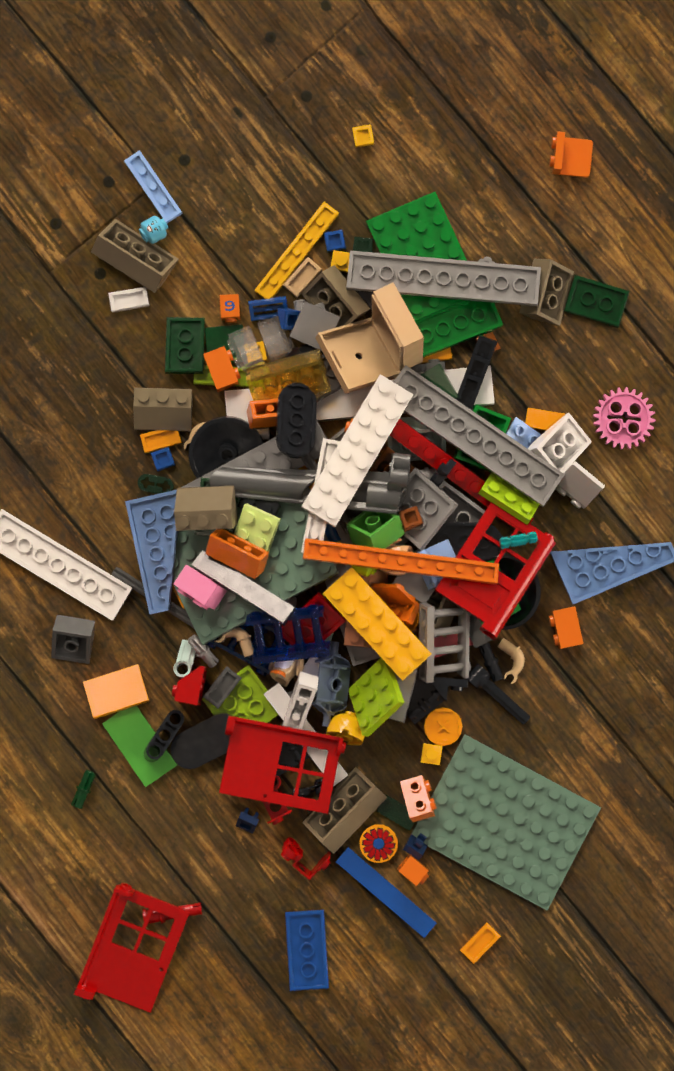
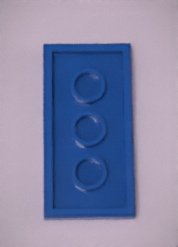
[285,909,329,991]

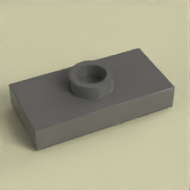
[203,666,242,709]

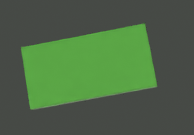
[102,705,177,787]

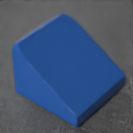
[278,308,300,330]

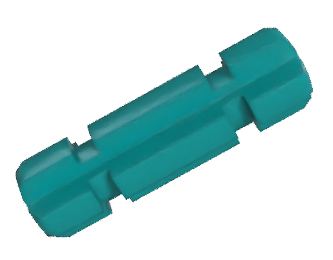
[499,532,538,549]

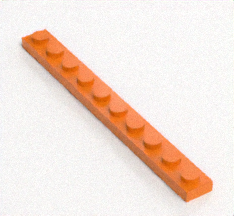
[303,538,499,584]

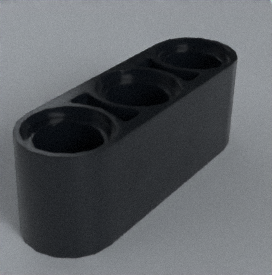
[144,710,184,762]

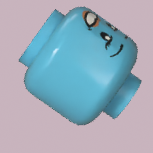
[139,216,168,244]

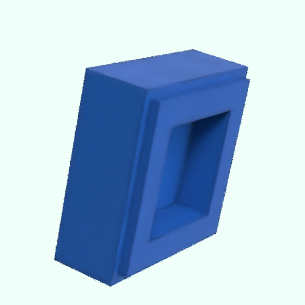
[324,230,346,253]
[151,447,175,472]

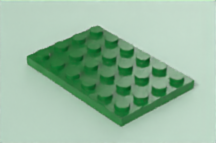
[366,192,467,322]

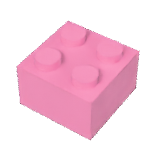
[174,565,227,610]

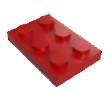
[278,592,346,658]

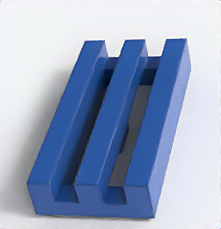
[248,296,287,321]

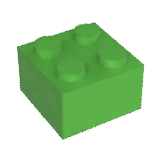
[346,511,405,549]

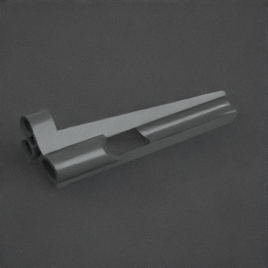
[209,453,411,514]

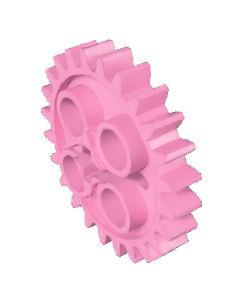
[593,387,655,450]

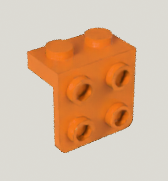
[549,131,593,178]
[371,582,419,625]

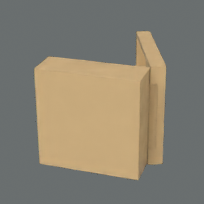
[315,282,424,394]

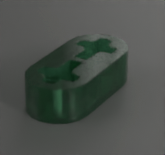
[138,474,174,494]

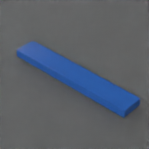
[335,847,437,938]

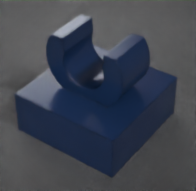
[236,808,259,834]
[403,833,427,860]

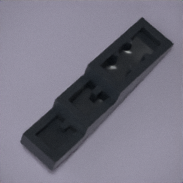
[456,335,498,410]

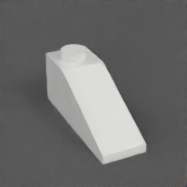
[282,671,319,730]

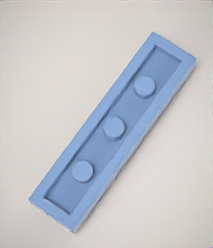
[124,150,182,223]

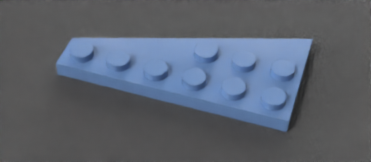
[125,490,178,615]
[550,542,674,605]

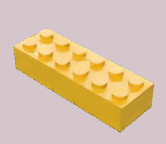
[323,567,432,681]

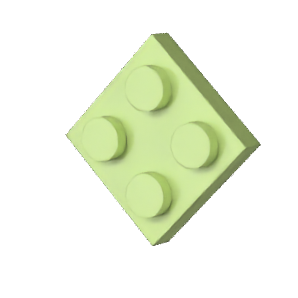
[234,504,281,552]

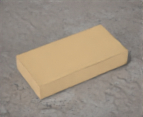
[283,257,322,298]

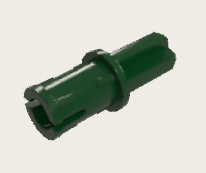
[71,770,96,809]

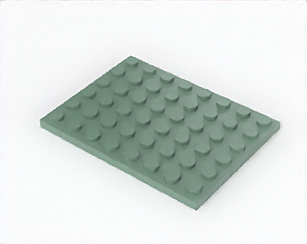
[172,498,339,645]
[412,734,601,910]

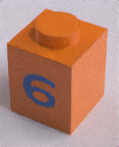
[220,294,241,324]

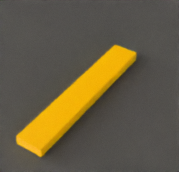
[254,202,339,299]

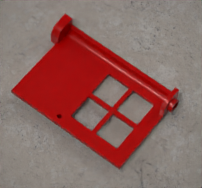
[435,502,556,641]
[219,715,346,814]
[74,883,190,1013]

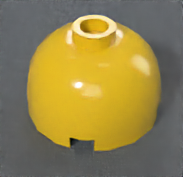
[326,711,365,746]

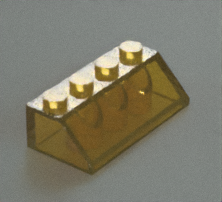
[246,348,331,401]

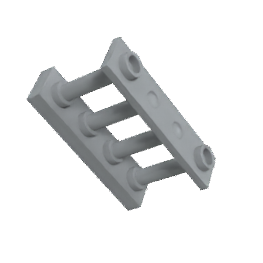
[419,602,471,683]

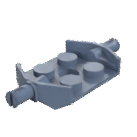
[312,641,351,727]

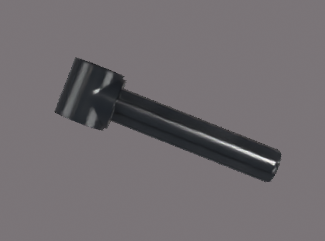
[466,663,530,724]

